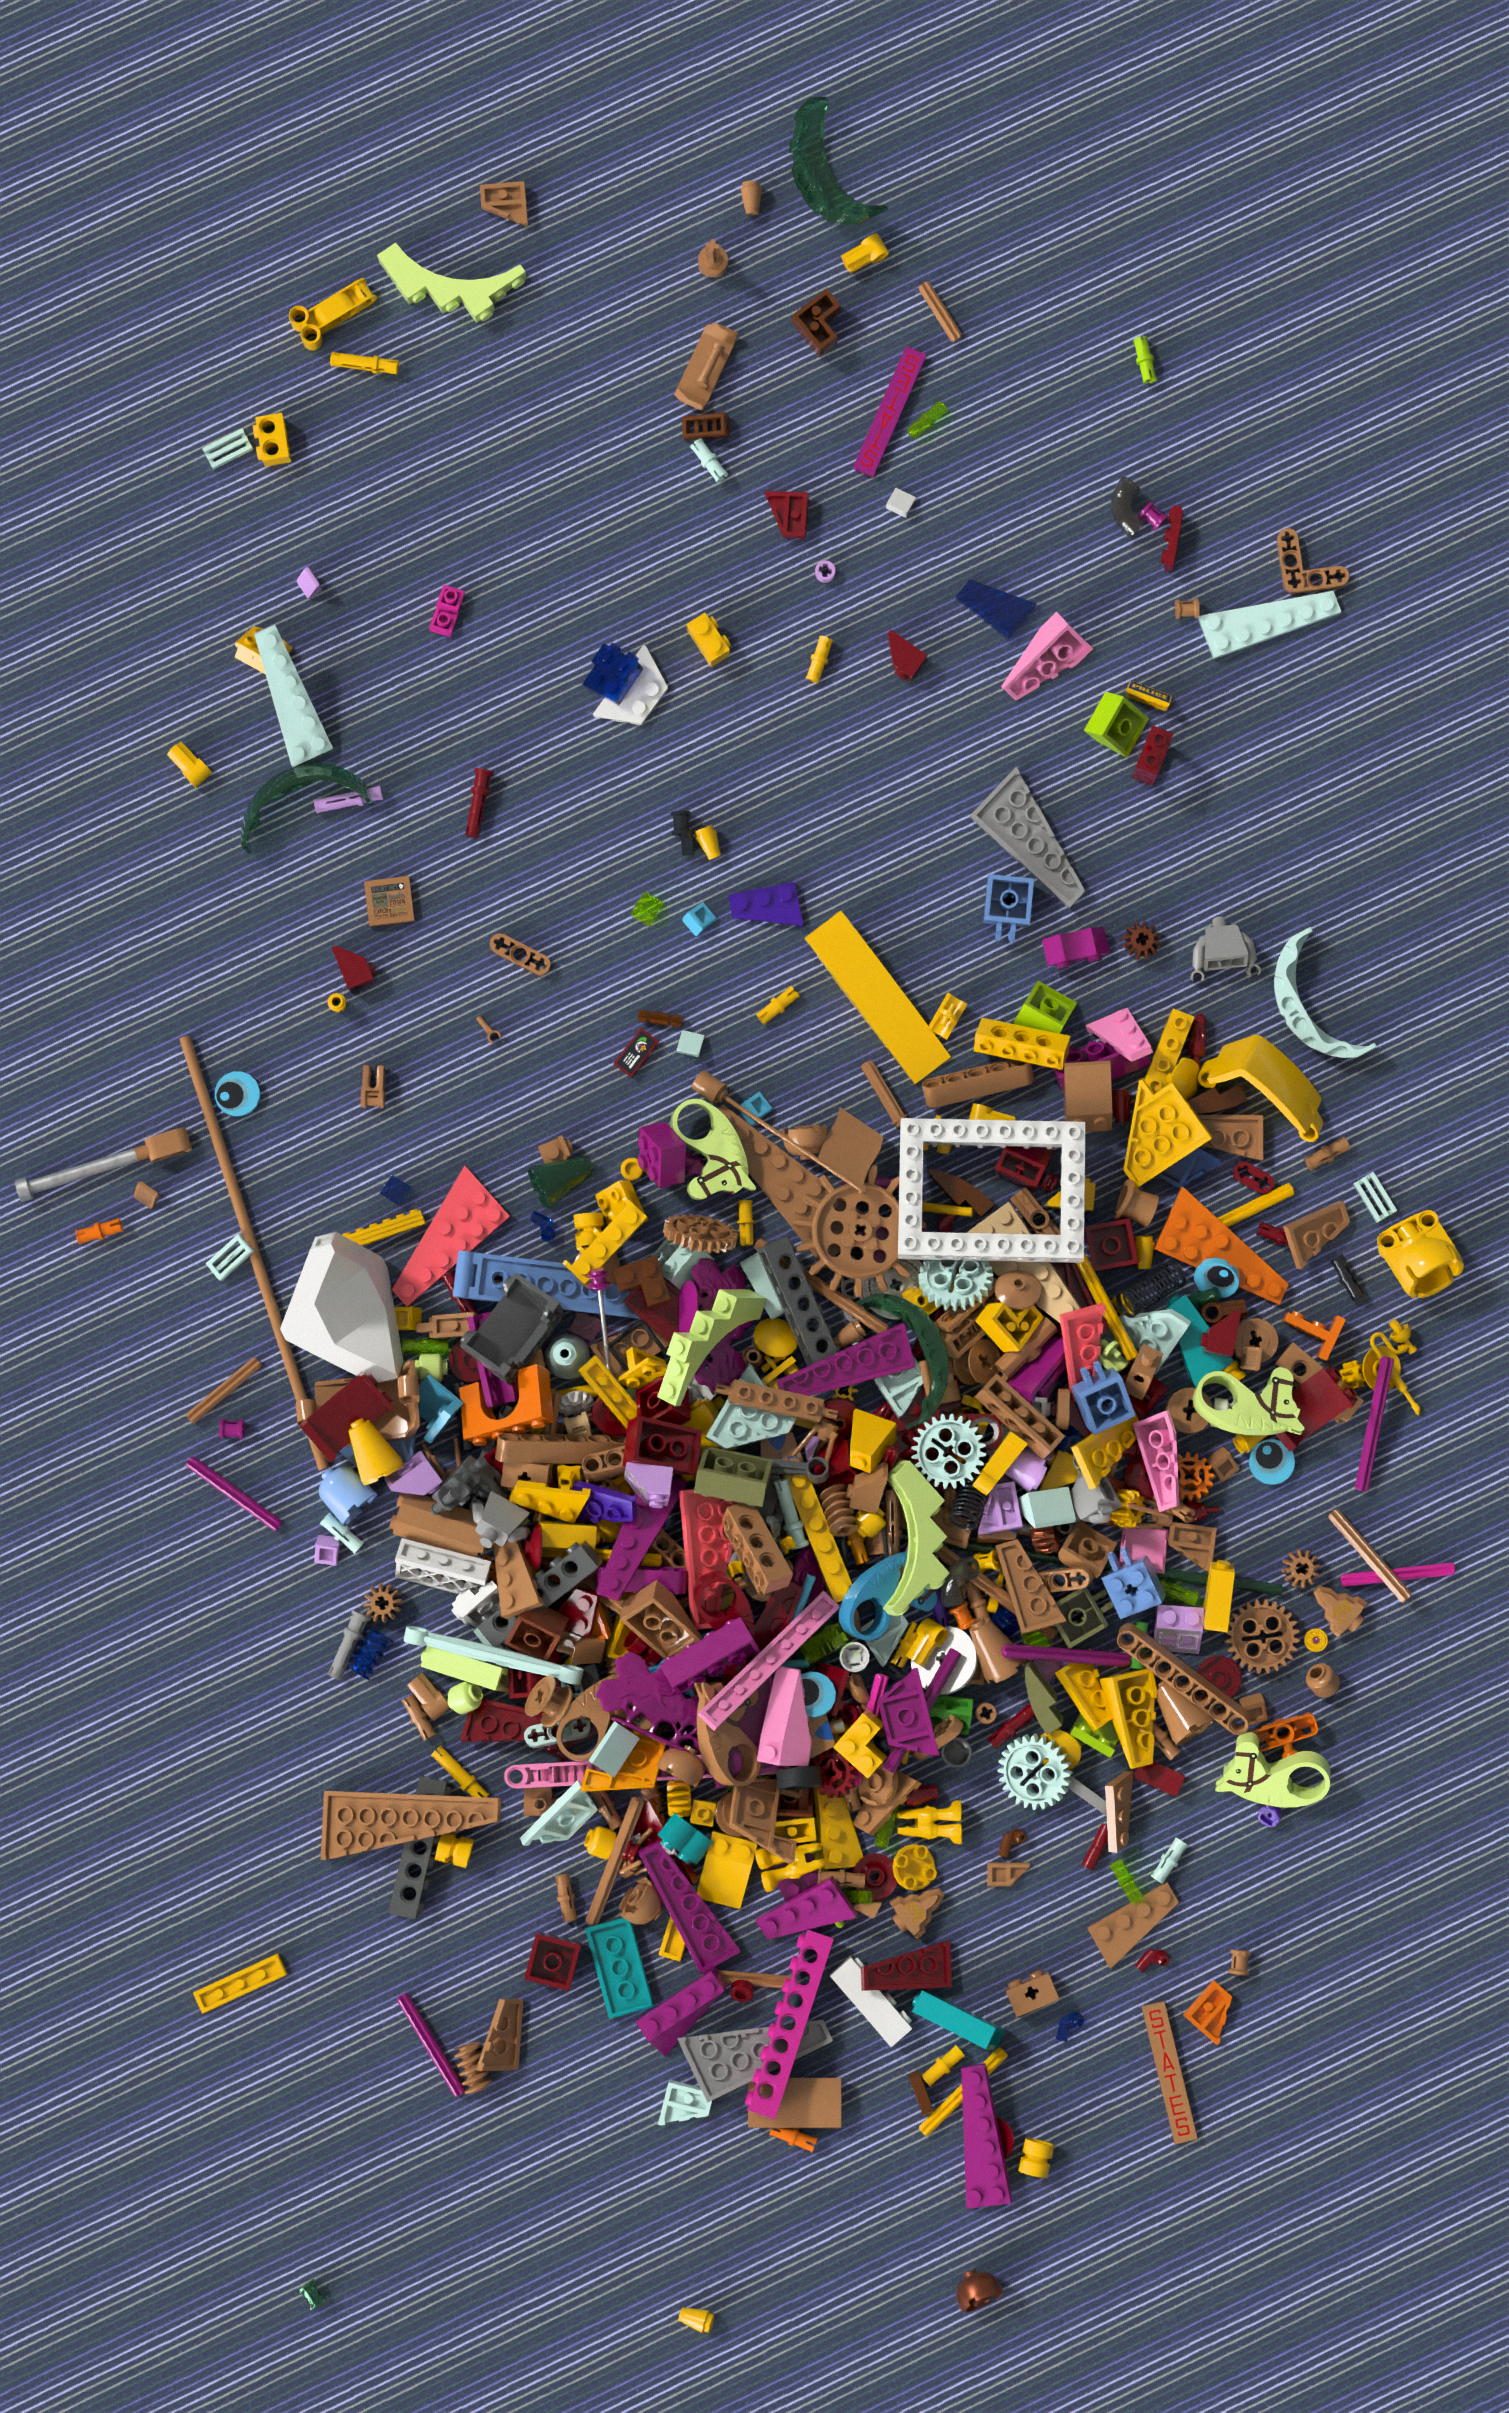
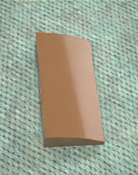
[748,2078,841,2128]

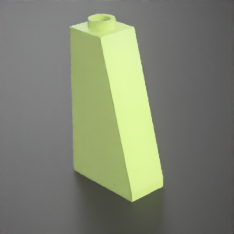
[421,1645,509,1692]

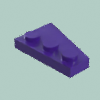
[728,882,804,927]
[573,1480,638,1523]

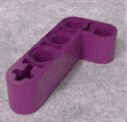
[597,1562,687,1594]

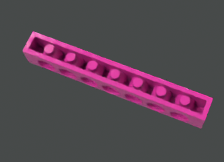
[745,1930,834,2119]

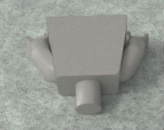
[1190,917,1261,982]
[1070,1456,1122,1524]
[469,1491,533,1548]

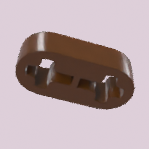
[908,2070,934,2116]

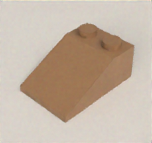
[1064,1061,1112,1132]
[620,1580,702,1659]

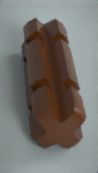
[638,1009,683,1028]

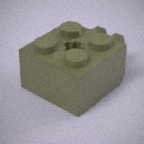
[1055,1587,1114,1649]

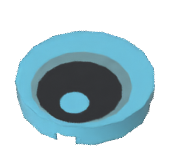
[215,1071,260,1117]
[1194,1258,1240,1298]
[1248,1439,1295,1485]
[801,1672,836,1719]

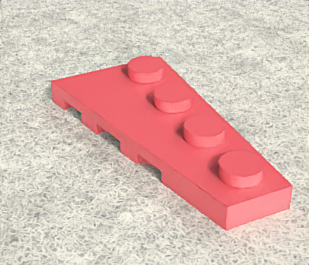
[1059,1303,1106,1401]

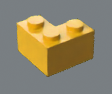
[975,1302,1044,1352]
[833,1709,887,1778]

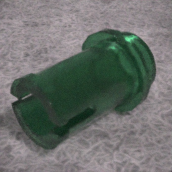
[1190,1287,1221,1308]

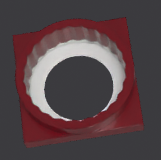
[966,1414,1002,1450]

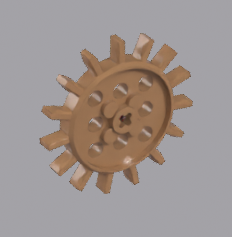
[793,1165,926,1298]

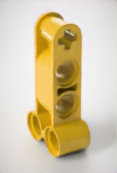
[289,278,377,350]

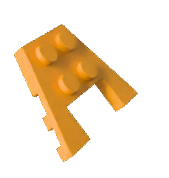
[581,1717,666,1792]

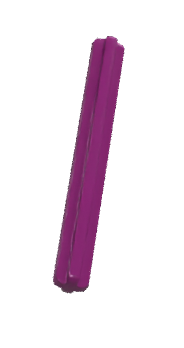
[186,1456,282,1531]
[397,1993,465,2097]

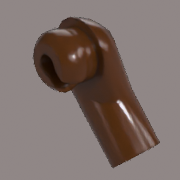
[998,1829,1027,1858]

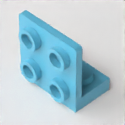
[418,1374,463,1444]

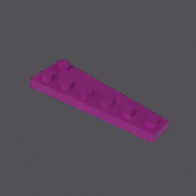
[776,1323,916,1396]
[597,1477,688,1601]
[638,1841,741,1974]
[961,2063,1013,2209]

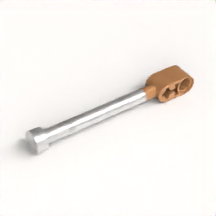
[15,1127,192,1202]

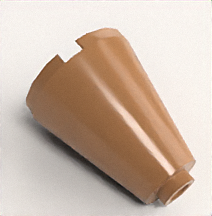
[969,1617,1027,1684]
[1156,1681,1214,1746]

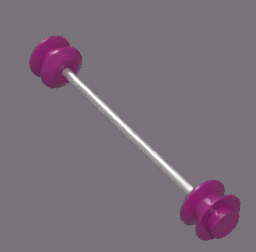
[586,1268,612,1374]

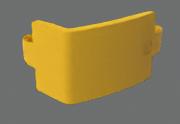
[1197,1035,1323,1142]

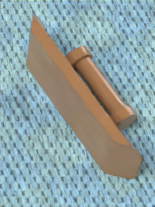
[674,323,738,410]

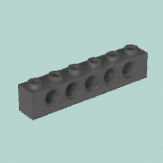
[756,1237,840,1366]
[477,1540,603,1647]
[388,1775,451,1919]

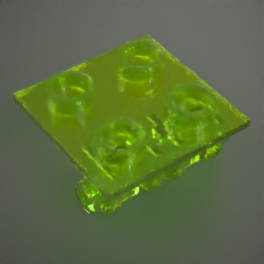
[800,1623,849,1665]

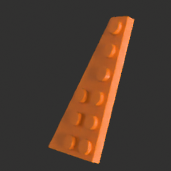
[1154,1186,1289,1305]

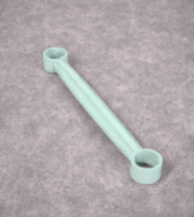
[404,1626,584,1685]

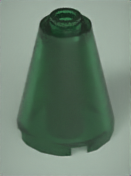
[528,1156,594,1209]

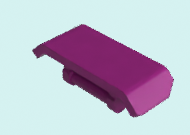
[1008,1333,1067,1406]

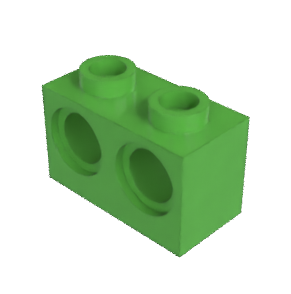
[929,1695,973,1735]

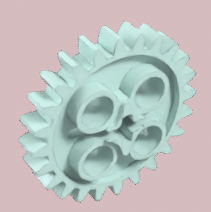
[918,1260,994,1311]
[911,1414,987,1489]
[998,1734,1073,1810]

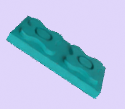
[585,1918,654,2019]

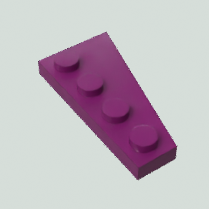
[755,1876,858,1939]

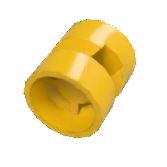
[574,1212,604,1248]
[435,1833,474,1868]
[1018,2138,1055,2178]

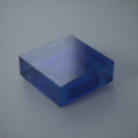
[379,1175,412,1206]

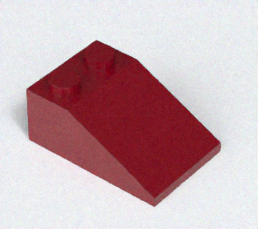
[622,1416,702,1476]

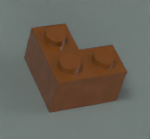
[792,288,841,358]
[612,1256,670,1309]

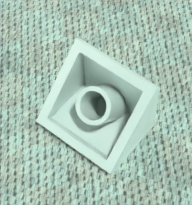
[1018,1487,1076,1529]
[589,1721,640,1777]

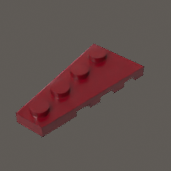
[460,1699,559,1743]
[633,1797,698,1885]
[861,1940,952,1991]

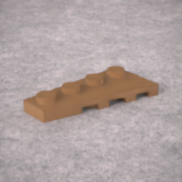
[995,1539,1066,1635]

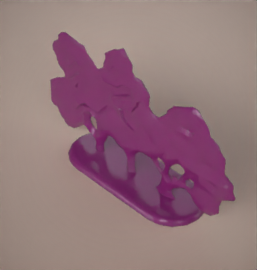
[679,1258,755,1395]
[595,1652,700,1753]

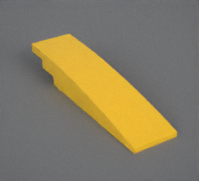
[805,911,951,1085]

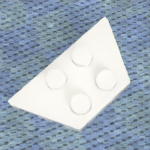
[593,645,668,725]

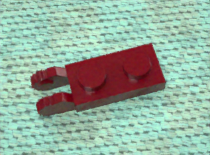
[1161,505,1183,572]

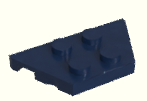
[1156,1147,1222,1188]

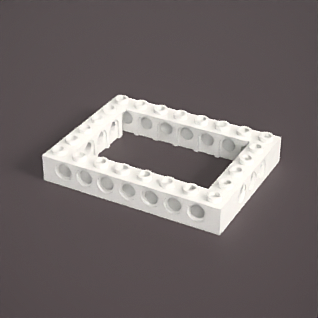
[898,1118,1085,1263]

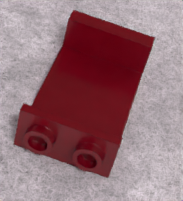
[1275,1364,1358,1452]
[298,1372,394,1463]

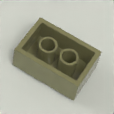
[694,1446,773,1507]

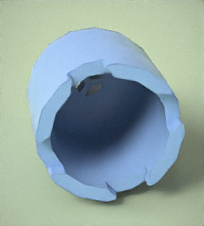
[318,1466,377,1525]

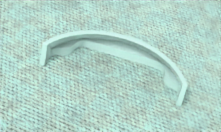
[1274,927,1377,1058]

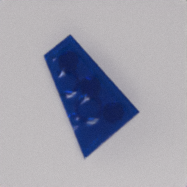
[955,579,1036,640]

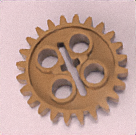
[663,1214,738,1253]
[1224,1599,1300,1674]

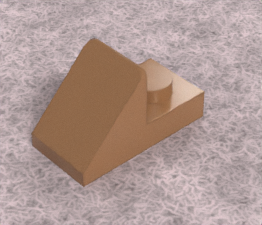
[556,1629,606,1664]

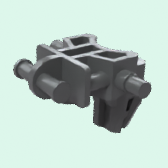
[430,1455,510,1515]

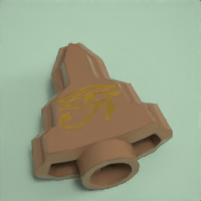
[1313,1586,1367,1638]
[890,1888,944,1939]

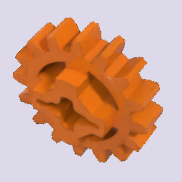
[1177,1452,1214,1503]

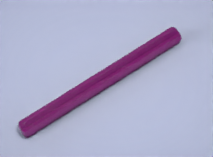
[1355,1356,1394,1491]
[1002,1644,1131,1667]
[883,1648,961,1773]

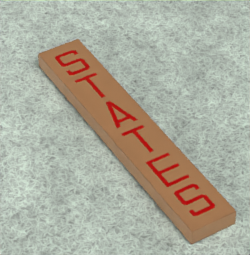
[1141,2001,1198,2144]

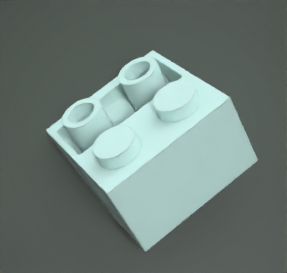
[651,1237,715,1290]

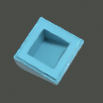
[682,902,717,936]
[738,1091,773,1126]

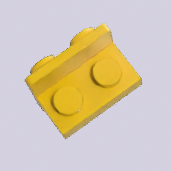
[235,626,292,674]
[595,1180,648,1226]
[617,1347,668,1391]

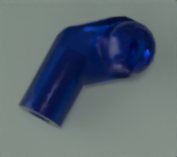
[529,1210,556,1242]
[1056,2012,1085,2042]

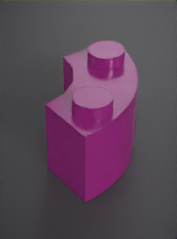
[1042,927,1110,969]

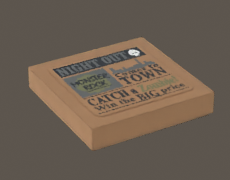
[364,876,415,927]

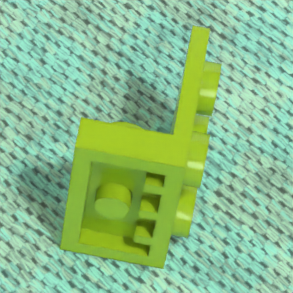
[1069,1713,1119,1758]

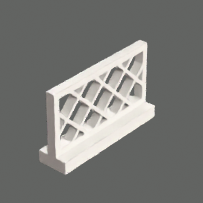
[395,1538,491,1594]

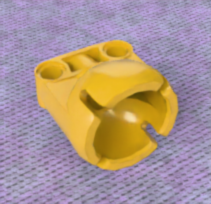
[1377,1210,1464,1298]

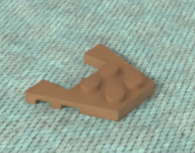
[729,1778,803,1864]

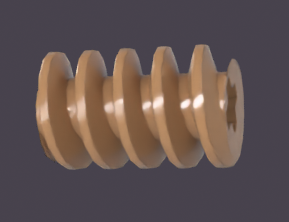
[820,1484,858,1537]
[454,2042,492,2094]

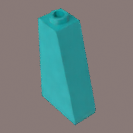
[1165,1294,1234,1388]
[912,1990,1005,2050]

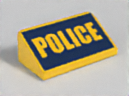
[1124,681,1172,711]

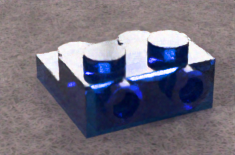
[582,643,644,706]

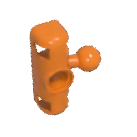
[1249,1712,1318,1759]

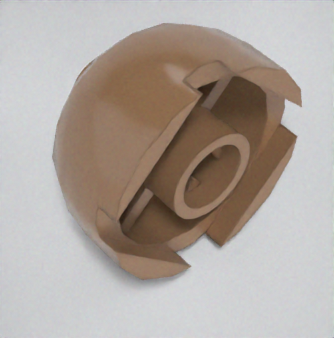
[782,1125,827,1160]
[656,1745,704,1788]
[619,1877,663,1925]

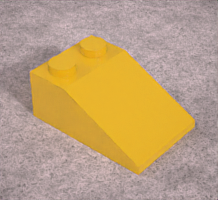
[697,1830,757,1909]

